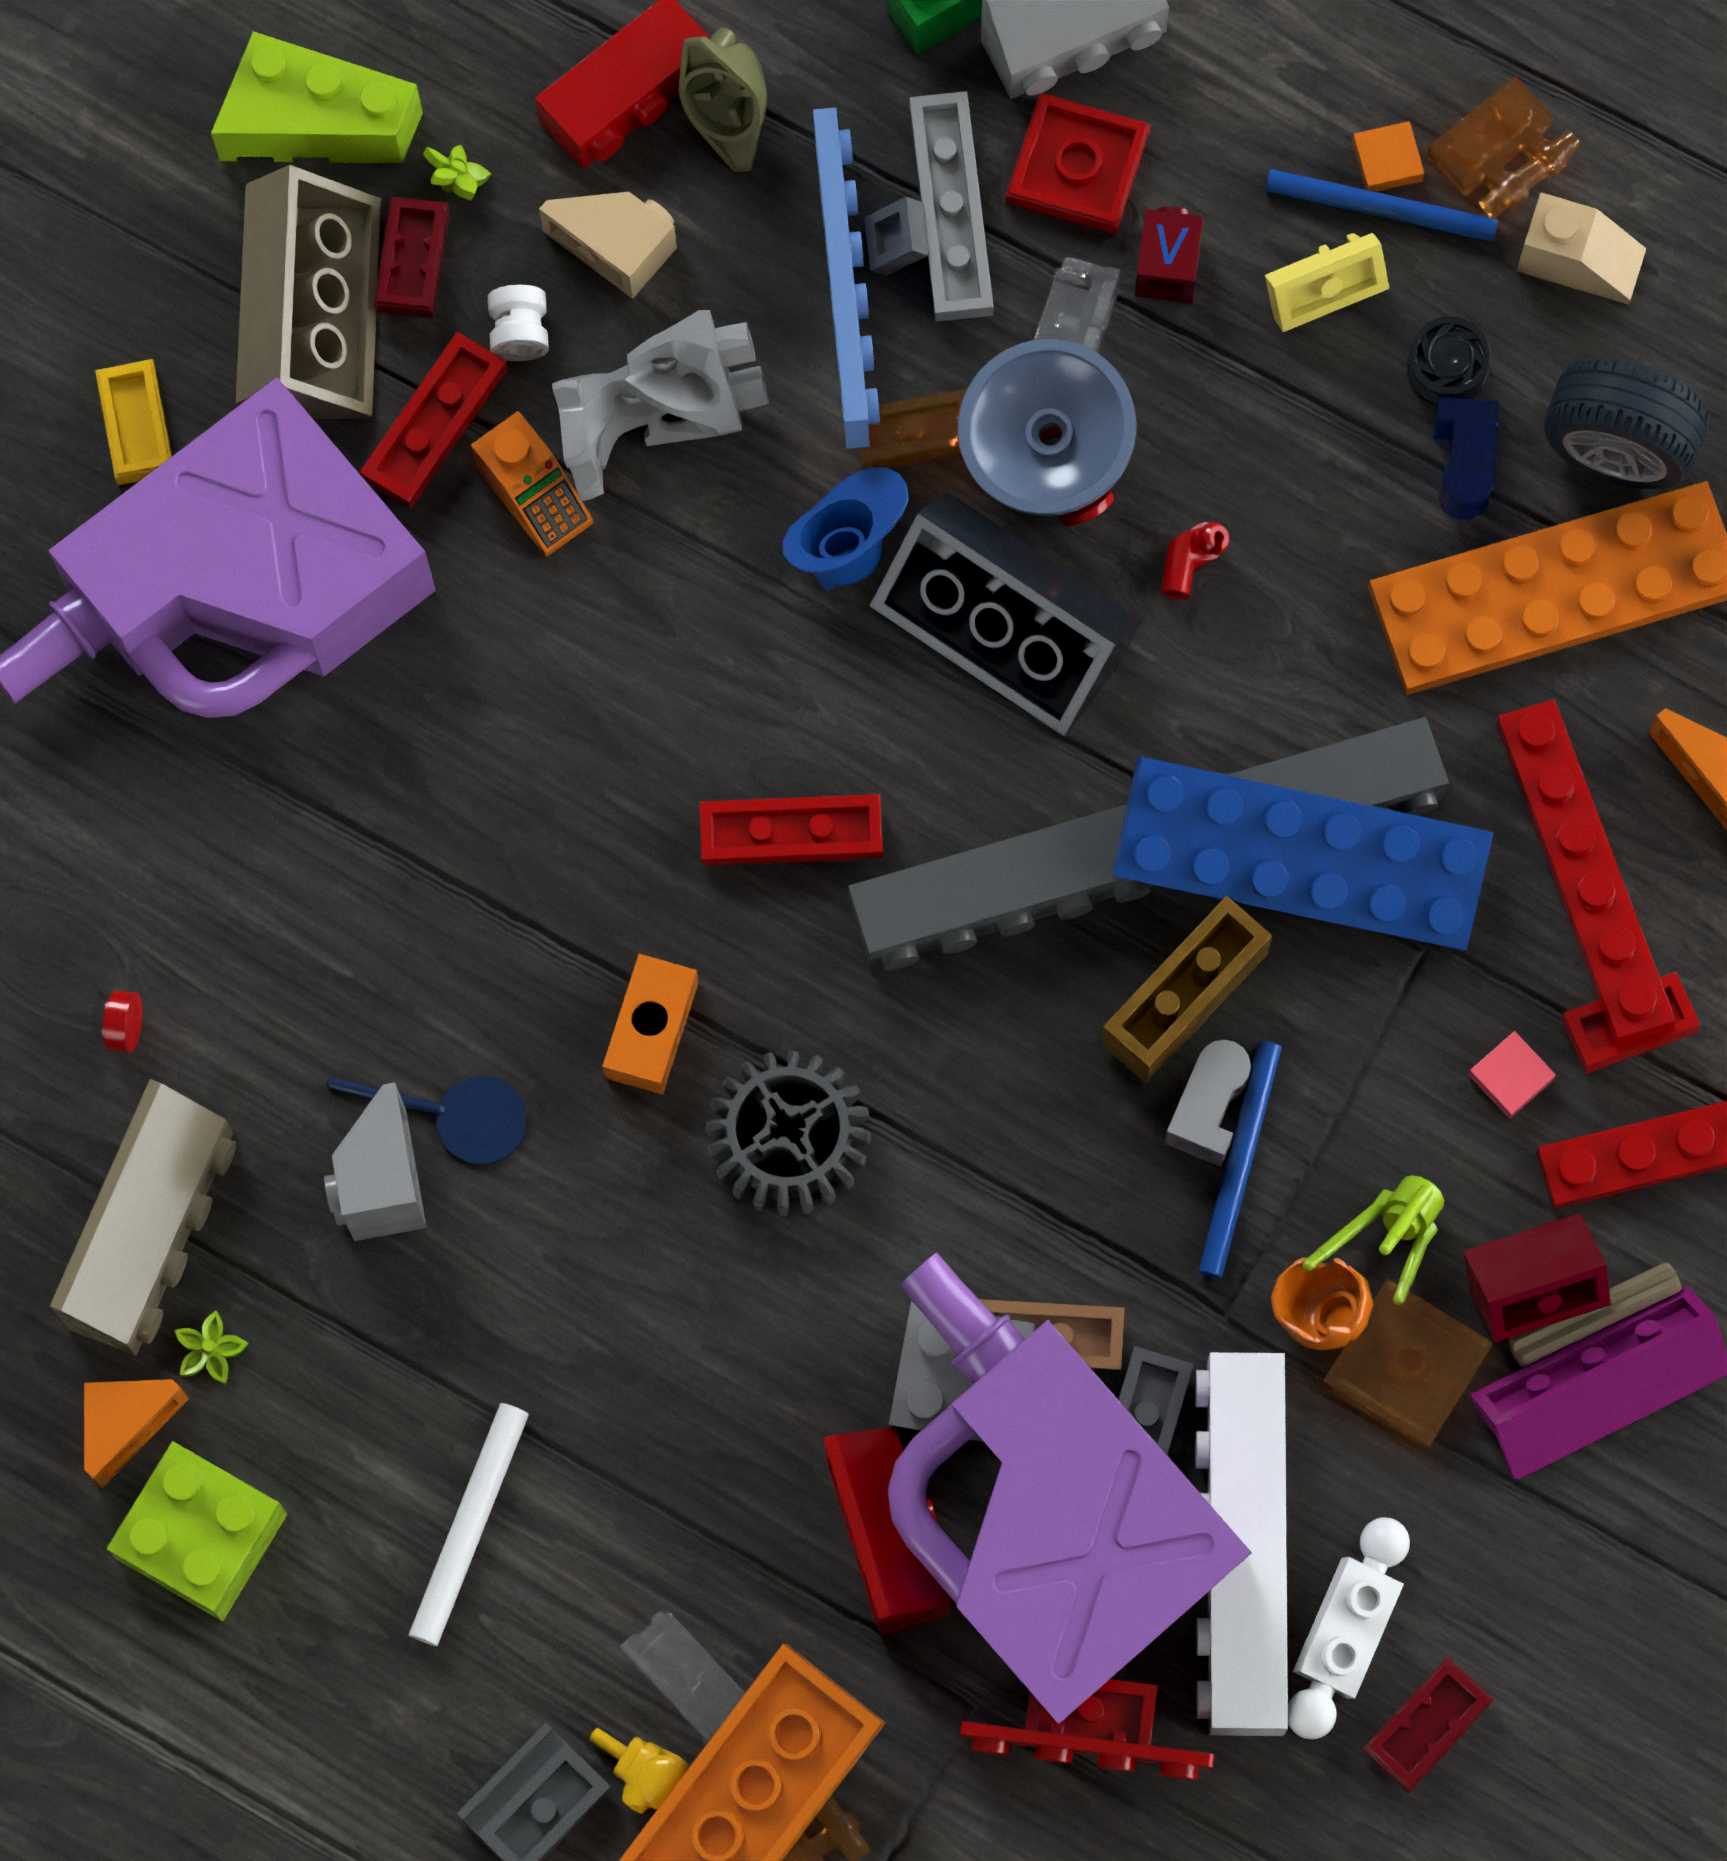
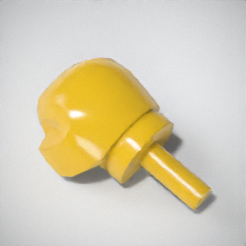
[589,1728,689,1814]

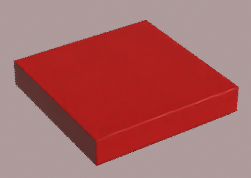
[1005,92,1151,235]

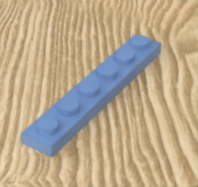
[813,108,880,449]

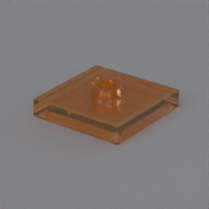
[1322,1278,1493,1450]

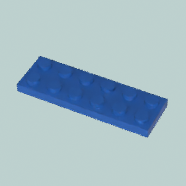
[1112,756,1493,951]

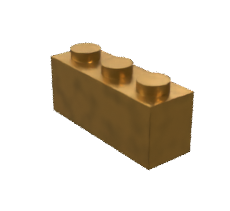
[1101,896,1272,1084]

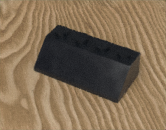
[870,491,1142,737]

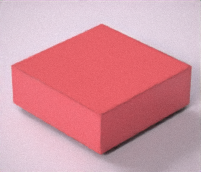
[1468,1031,1556,1119]

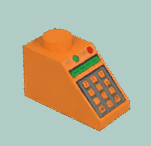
[471,411,594,557]

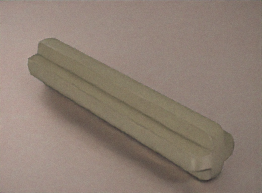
[1508,1263,1682,1367]

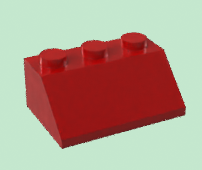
[823,1427,951,1636]

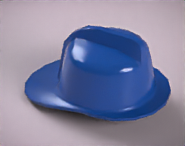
[783,467,909,590]

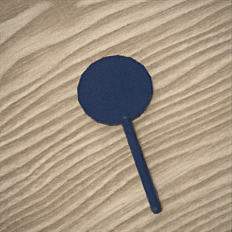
[326,1076,527,1165]

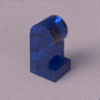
[1433,398,1498,520]

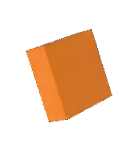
[1352,121,1425,192]

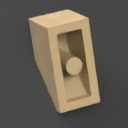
[539,192,677,299]
[1517,192,1646,305]

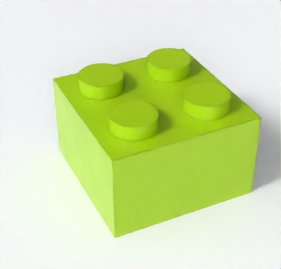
[107,1441,288,1622]

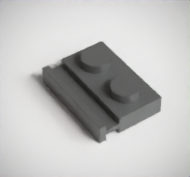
[456,1722,612,1861]

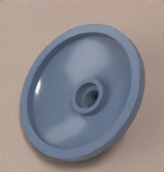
[958,339,1137,516]

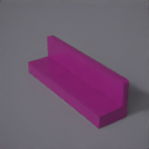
[1470,1286,1727,1479]

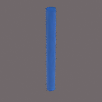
[1265,169,1498,242]
[1198,1041,1282,1279]

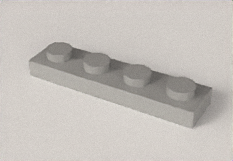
[909,91,994,322]

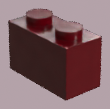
[1463,1213,1611,1343]

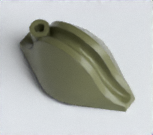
[679,27,767,172]

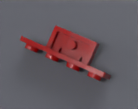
[960,1679,1214,1780]

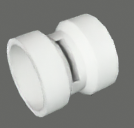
[488,285,549,361]

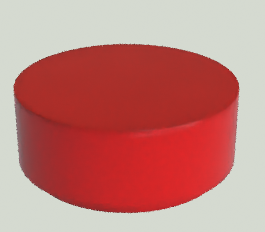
[102,990,143,1053]

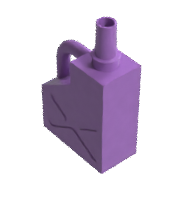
[0,377,436,718]
[887,1252,1252,1724]

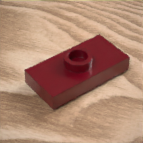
[374,196,450,319]
[1362,1656,1494,1794]

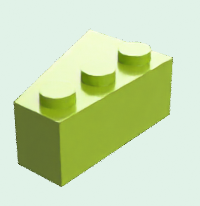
[211,31,423,163]

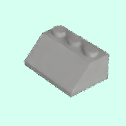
[981,0,1169,99]

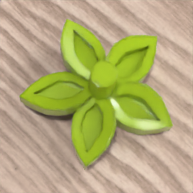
[423,145,491,201]
[174,1311,248,1385]

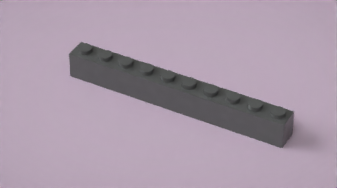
[848,717,1449,971]

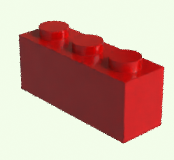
[535,0,710,170]

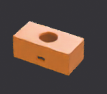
[602,953,699,1095]

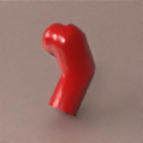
[1161,522,1230,600]

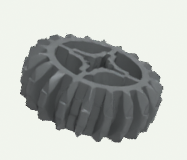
[705,1050,871,1216]

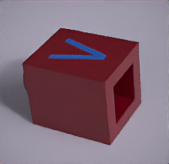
[1134,206,1204,304]

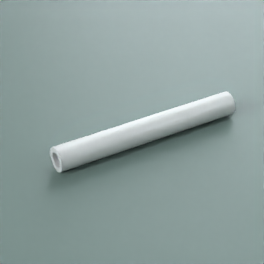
[408,1403,529,1647]

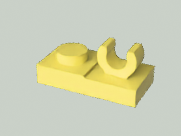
[1265,233,1390,332]

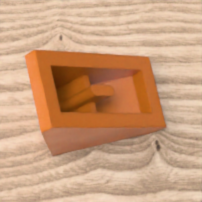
[84,1379,189,1488]

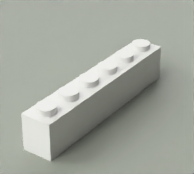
[1195,1352,1288,1736]

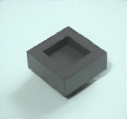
[864,197,929,276]

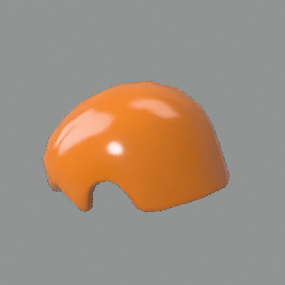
[1270,1257,1373,1350]

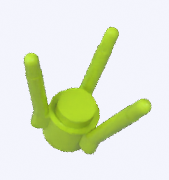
[1302,1175,1444,1305]

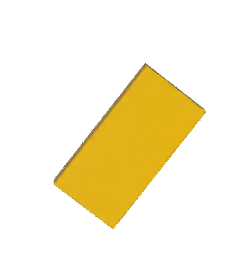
[95,359,172,485]

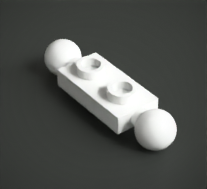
[1288,1517,1410,1739]

